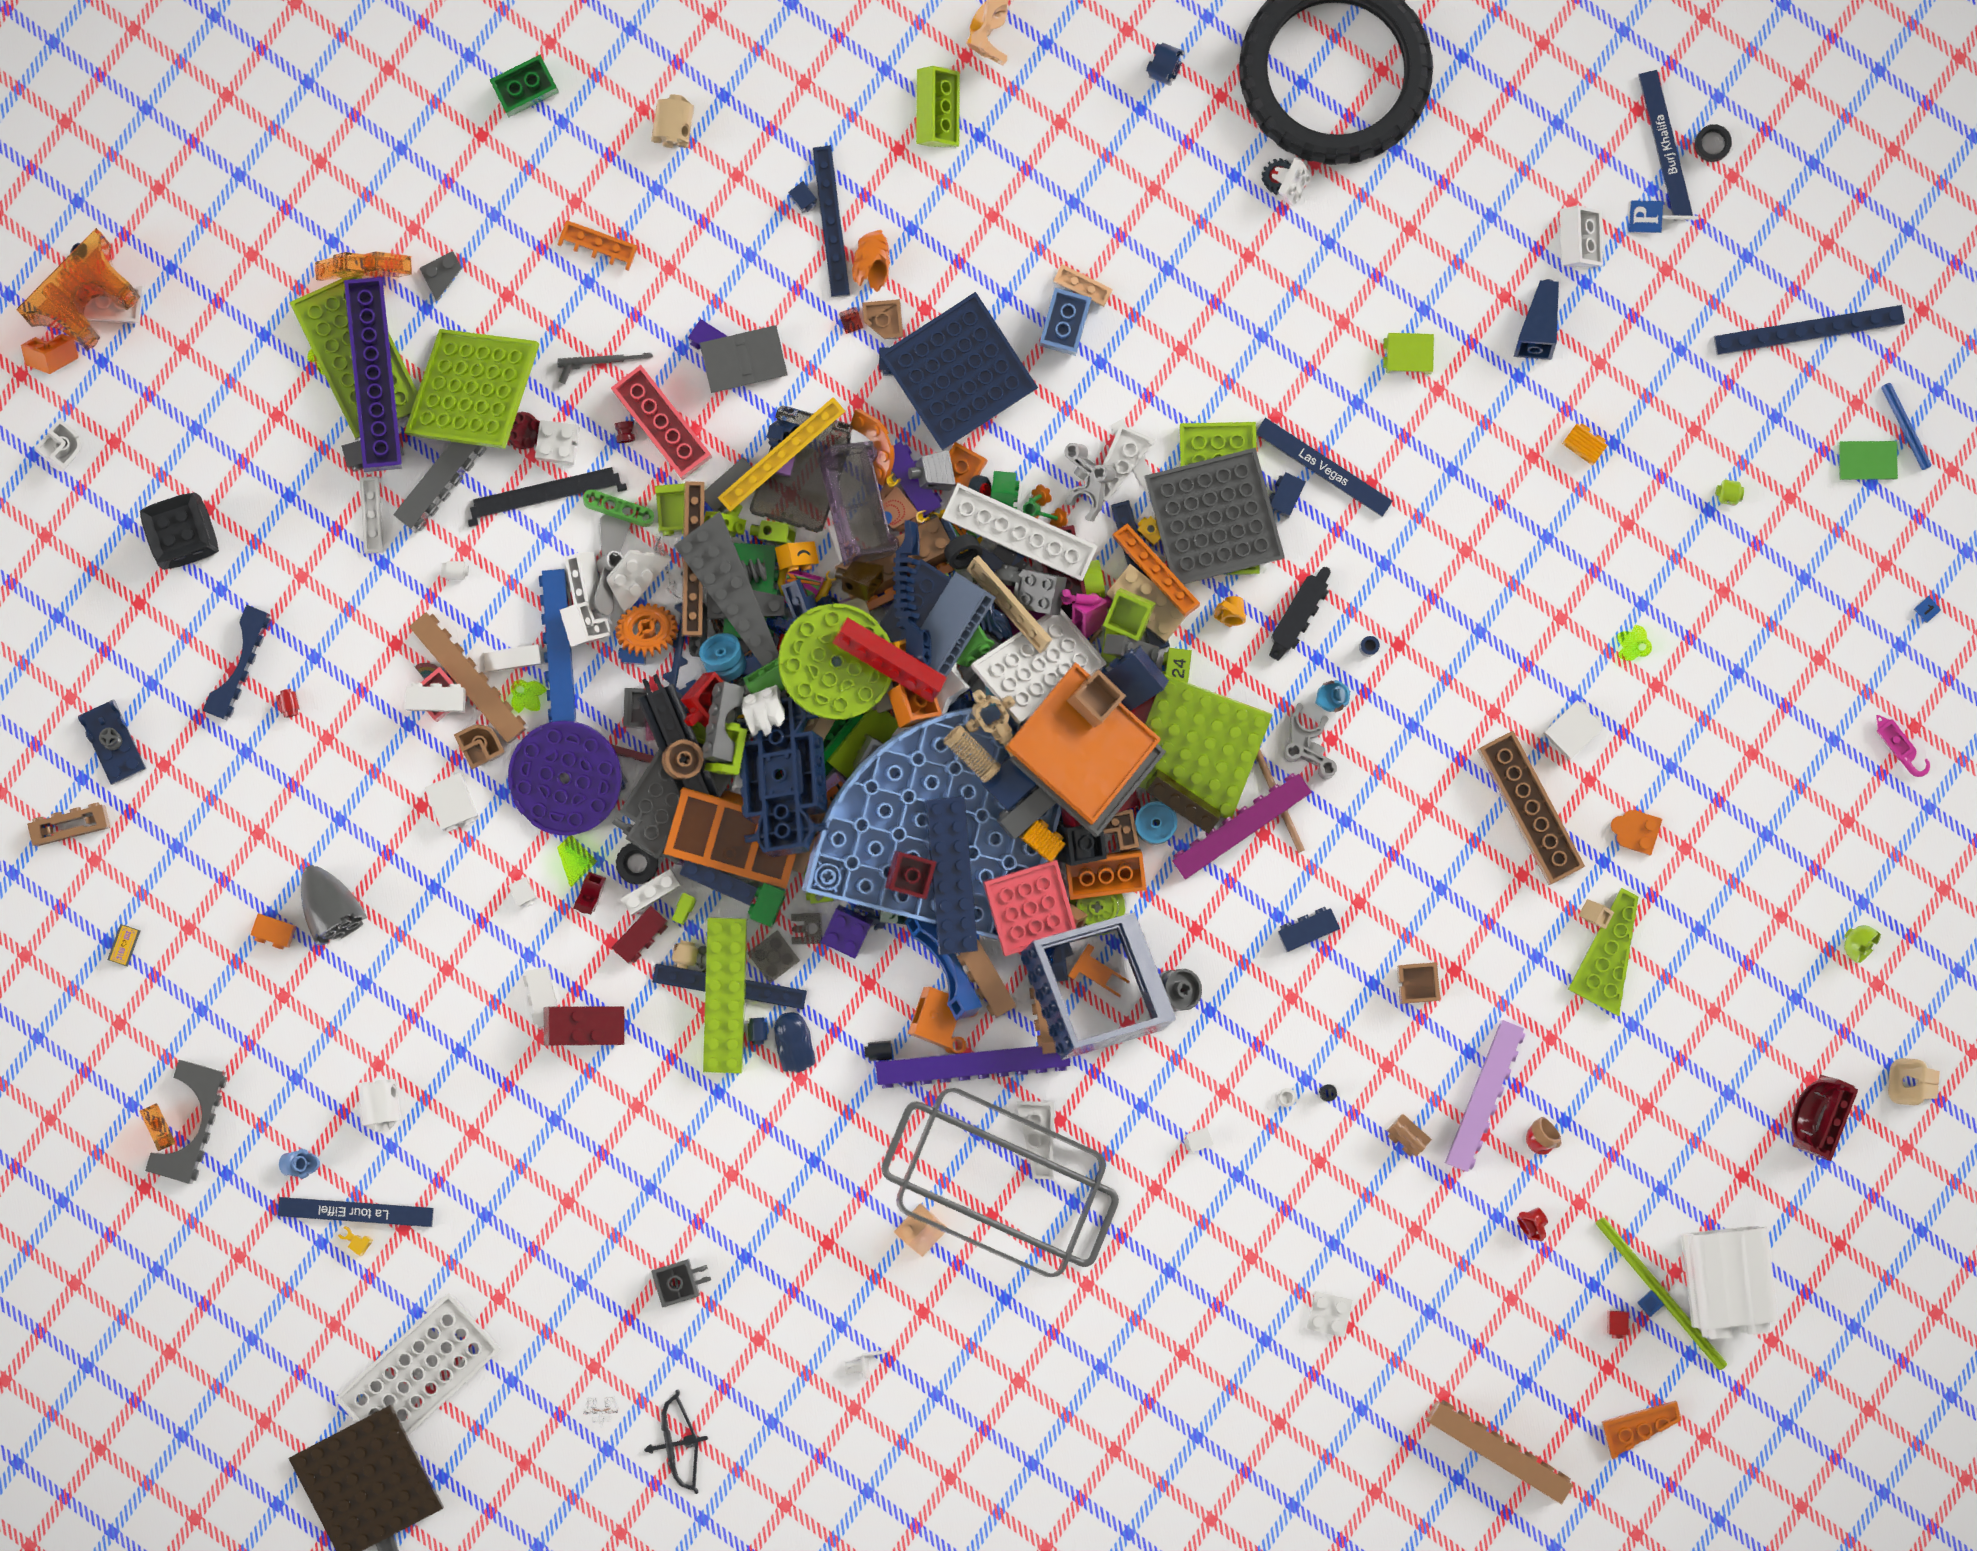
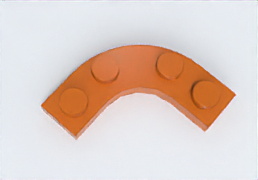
[850,409,895,486]

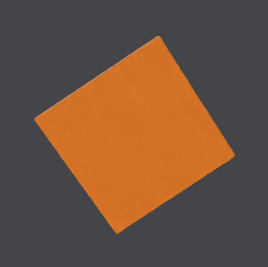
[1005,662,1161,825]

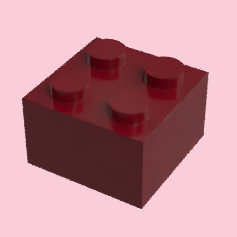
[885,850,936,899]

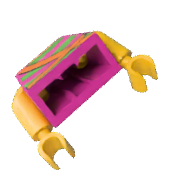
[777,569,836,614]

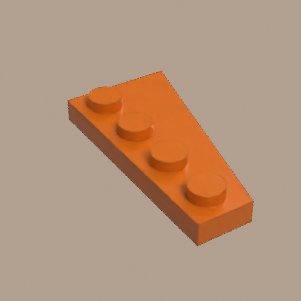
[1601,1400,1682,1460]

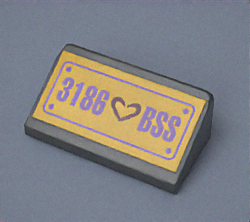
[107,924,141,967]

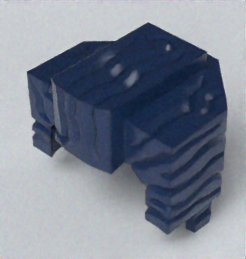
[766,420,800,447]

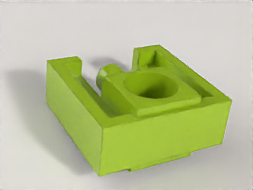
[671,893,697,926]

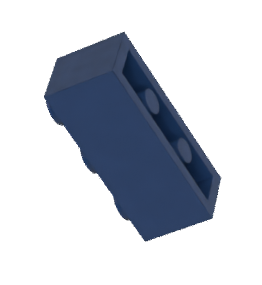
[1277,906,1340,953]

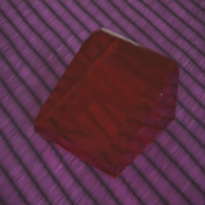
[838,307,864,334]

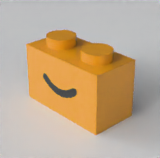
[775,541,819,572]

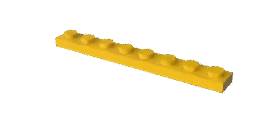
[717,397,846,512]

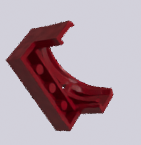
[1791,1074,1858,1162]

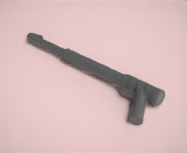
[557,353,653,384]

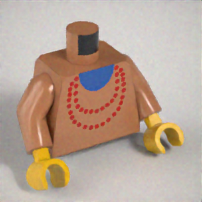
[873,473,930,532]

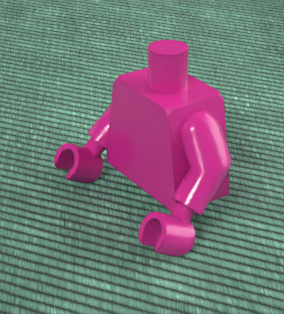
[1061,589,1112,639]

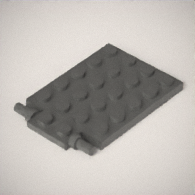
[612,750,734,865]

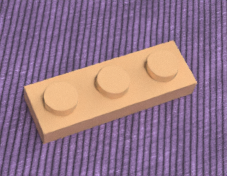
[1053,264,1113,307]

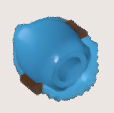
[1315,680,1351,713]

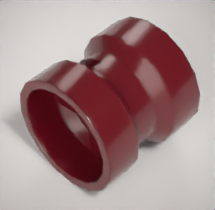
[614,421,636,443]

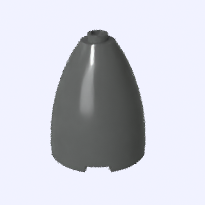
[301,865,368,945]

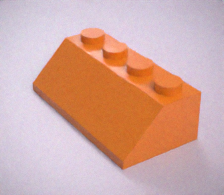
[1065,849,1147,900]

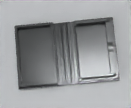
[699,325,788,393]

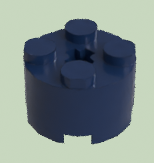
[1146,42,1185,86]

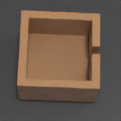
[1067,669,1126,728]
[1397,962,1441,1004]

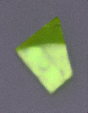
[557,835,598,887]

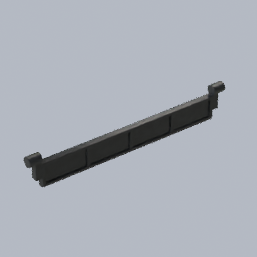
[468,467,627,527]

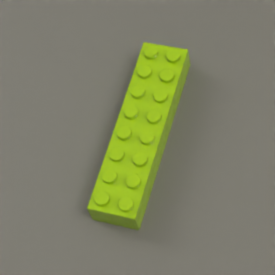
[703,917,748,1074]

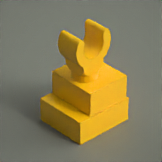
[338,1226,373,1256]

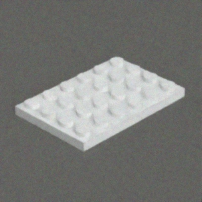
[971,609,1107,725]

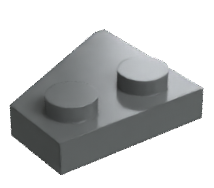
[419,251,462,301]

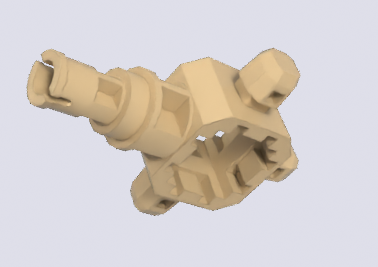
[965,689,1016,757]

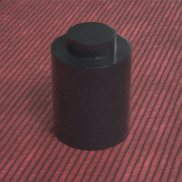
[864,1040,892,1061]

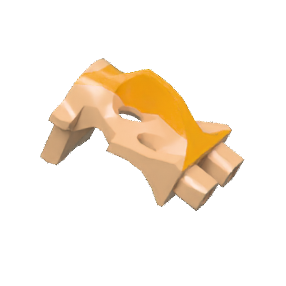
[966,0,1009,66]

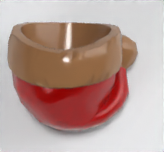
[1526,1116,1562,1155]

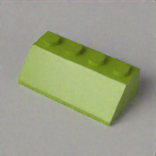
[916,66,960,147]

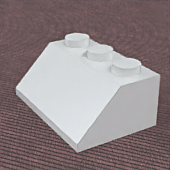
[1559,205,1603,268]

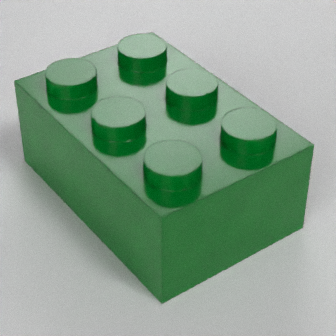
[489,54,559,118]

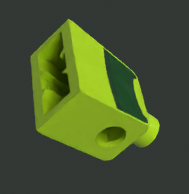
[750,520,797,546]

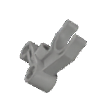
[1064,443,1116,522]
[1283,703,1337,779]

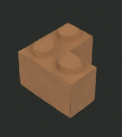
[1104,809,1139,851]

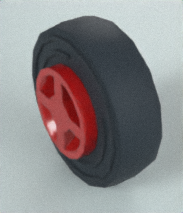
[968,475,992,498]

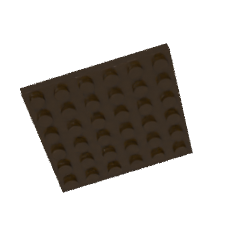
[288,1404,445,1551]

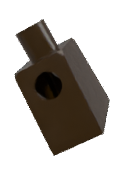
[835,561,884,601]

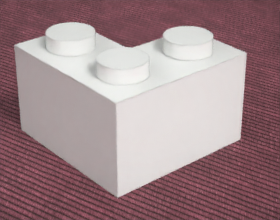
[560,601,612,647]

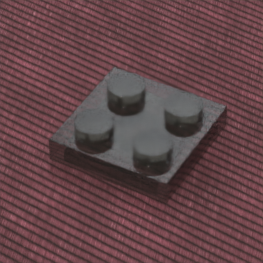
[747,930,801,984]

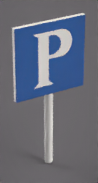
[1629,200,1699,233]

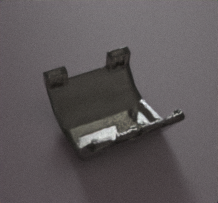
[749,405,853,533]

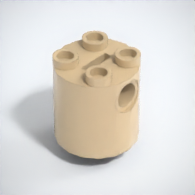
[651,94,694,148]

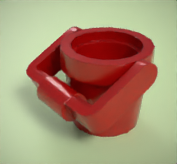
[1517,1207,1548,1241]

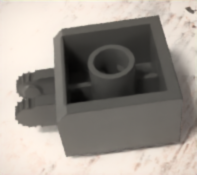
[651,1259,711,1308]

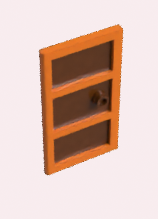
[663,787,796,889]

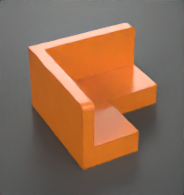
[21,334,79,374]

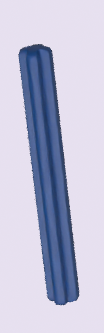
[1881,382,1932,470]

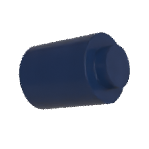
[1359,636,1380,657]

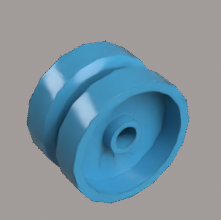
[699,633,747,682]
[1135,801,1178,845]

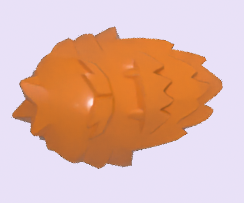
[852,230,890,292]

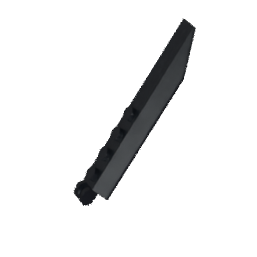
[638,674,719,798]

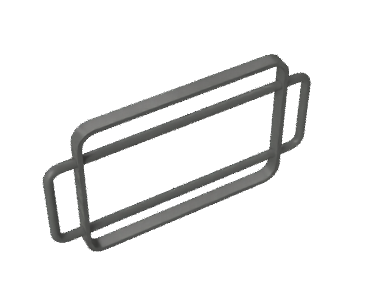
[881,1088,1119,1278]

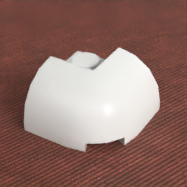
[34,418,81,472]

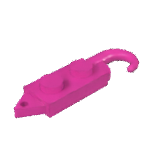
[1876,715,1930,777]

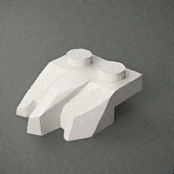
[742,685,785,736]

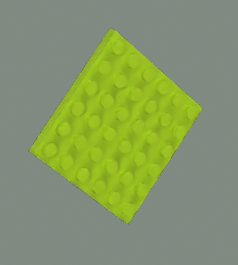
[404,329,540,449]
[1138,674,1273,819]

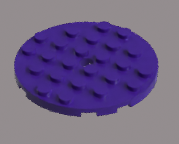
[508,720,622,836]

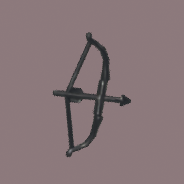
[644,1389,708,1494]

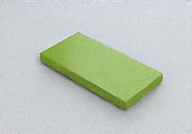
[827,708,899,779]

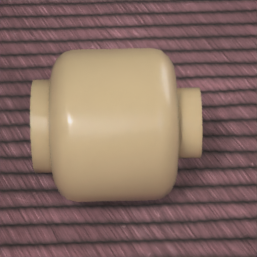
[671,940,699,969]

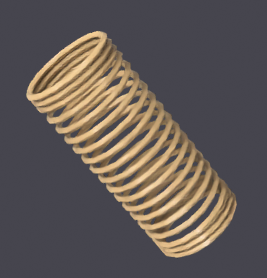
[943,725,1001,782]

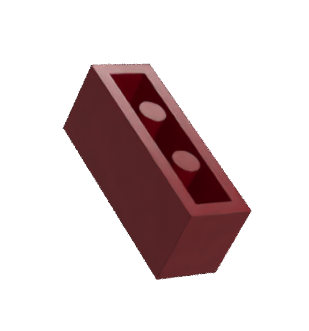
[611,906,669,964]

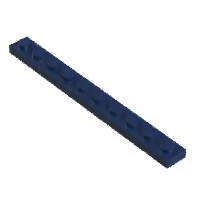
[1713,305,1905,355]

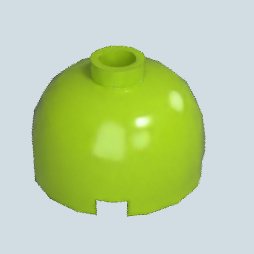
[1844,925,1881,964]

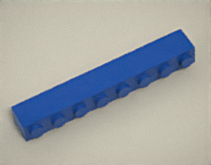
[539,569,577,722]

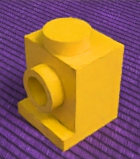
[1137,516,1161,547]

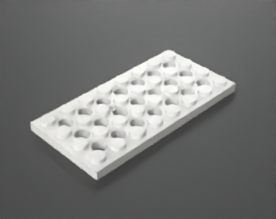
[335,1293,501,1436]

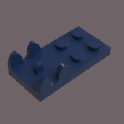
[78,699,147,785]

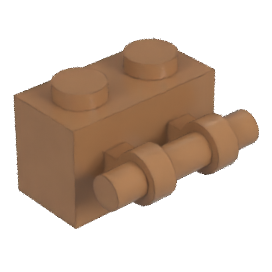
[1386,1113,1432,1157]

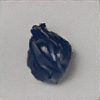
[980,602,1013,640]

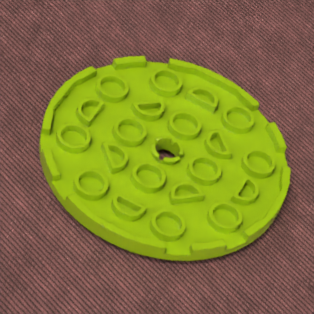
[778,603,892,720]

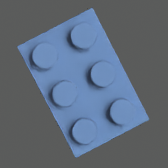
[1039,288,1092,356]

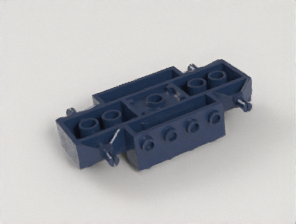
[738,697,828,857]

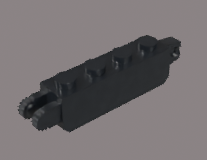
[1269,566,1331,661]

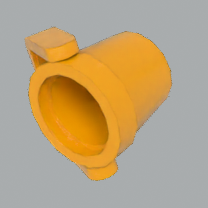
[1214,596,1246,627]

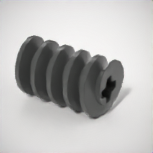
[741,558,767,584]

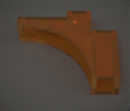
[315,251,412,281]

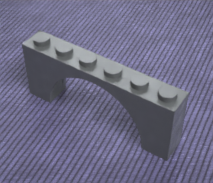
[145,1059,227,1184]

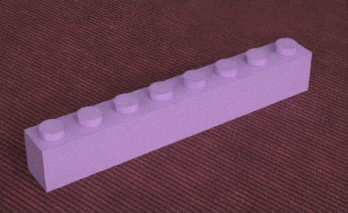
[1445,1020,1526,1172]

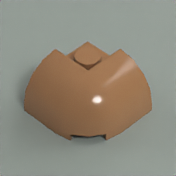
[454,724,505,770]

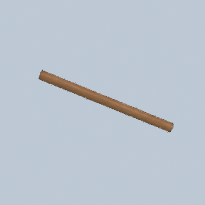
[1256,749,1305,853]

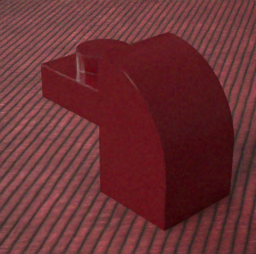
[573,872,607,915]

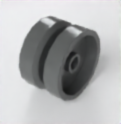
[1159,968,1202,1012]

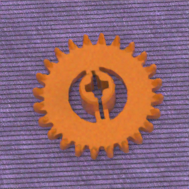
[615,603,678,658]

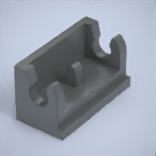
[623,688,647,728]

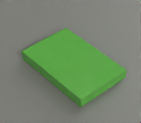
[1839,441,1898,480]

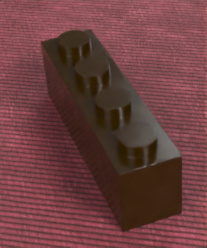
[1146,769,1220,834]

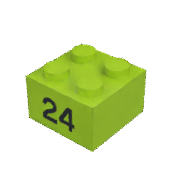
[1162,647,1192,683]

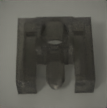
[791,913,823,945]

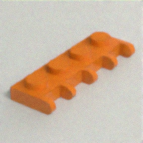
[557,220,638,271]

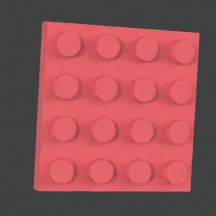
[983,859,1076,956]

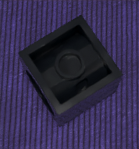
[1056,820,1107,866]

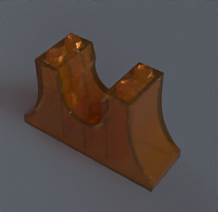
[16,228,140,351]

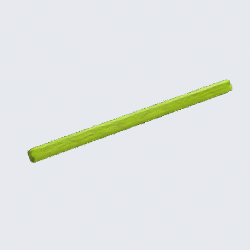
[1596,1217,1727,1370]

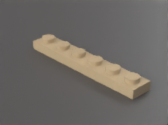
[966,555,1053,653]

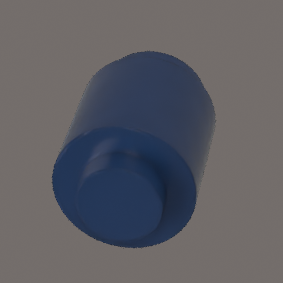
[748,1017,768,1045]

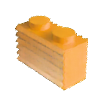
[1562,423,1608,466]
[1019,819,1065,862]

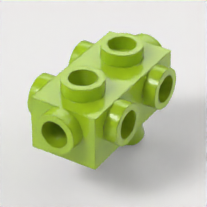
[704,504,746,537]

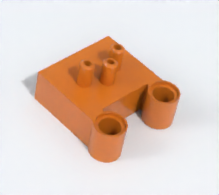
[908,986,979,1054]

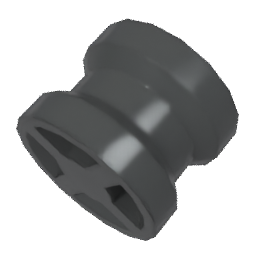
[99,728,122,751]

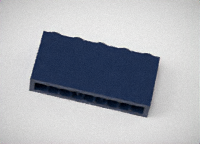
[1099,646,1169,711]

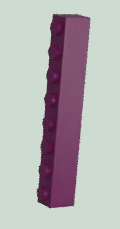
[1172,773,1312,880]

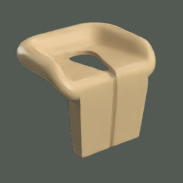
[1888,1058,1940,1105]

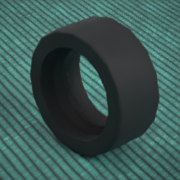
[1694,124,1732,162]
[944,534,983,570]

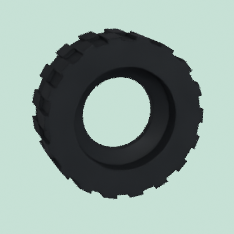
[615,843,659,885]

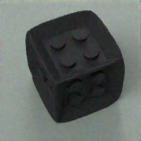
[139,492,219,570]

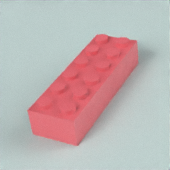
[611,365,712,481]

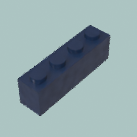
[680,860,758,906]

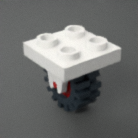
[1261,158,1311,207]

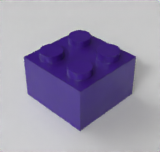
[820,904,874,959]

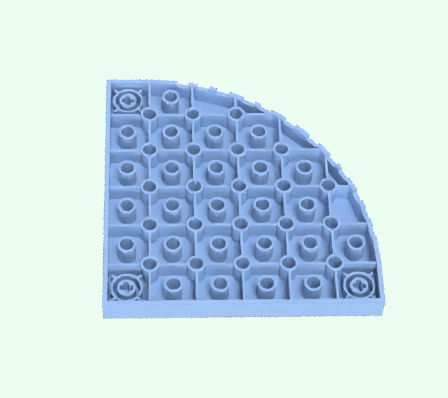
[801,706,1061,940]

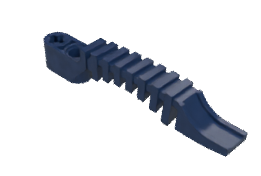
[893,520,931,665]

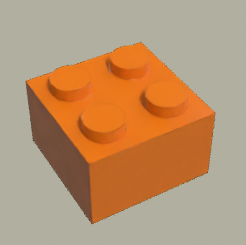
[887,684,942,728]

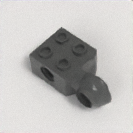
[994,564,1067,615]

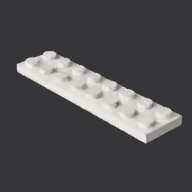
[942,483,1098,582]

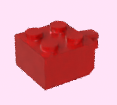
[681,672,724,727]

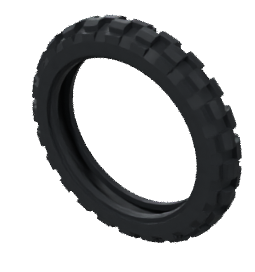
[1239,0,1433,165]

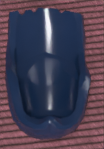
[774,1012,816,1073]

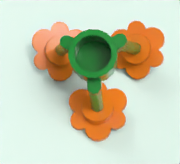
[1022,484,1068,528]

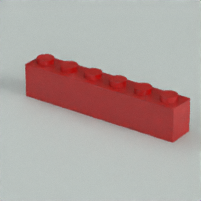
[832,617,947,703]

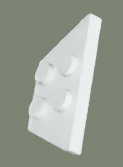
[606,550,671,614]

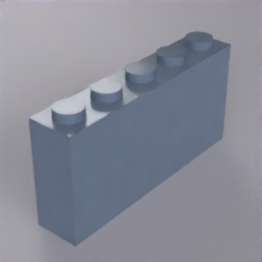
[921,572,996,677]

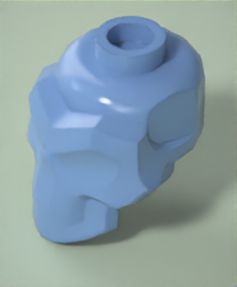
[278,1148,320,1179]

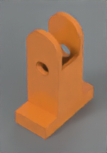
[1068,943,1130,998]

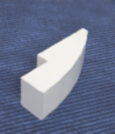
[483,644,542,672]

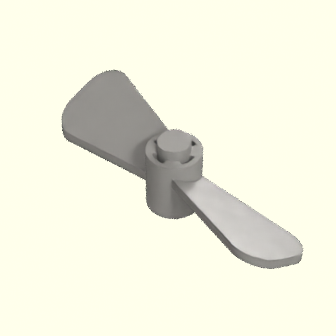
[593,514,631,616]

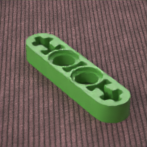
[583,490,654,527]

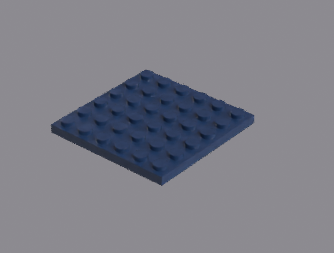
[879,291,1038,451]

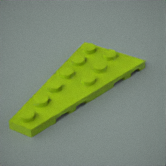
[1567,888,1639,1017]

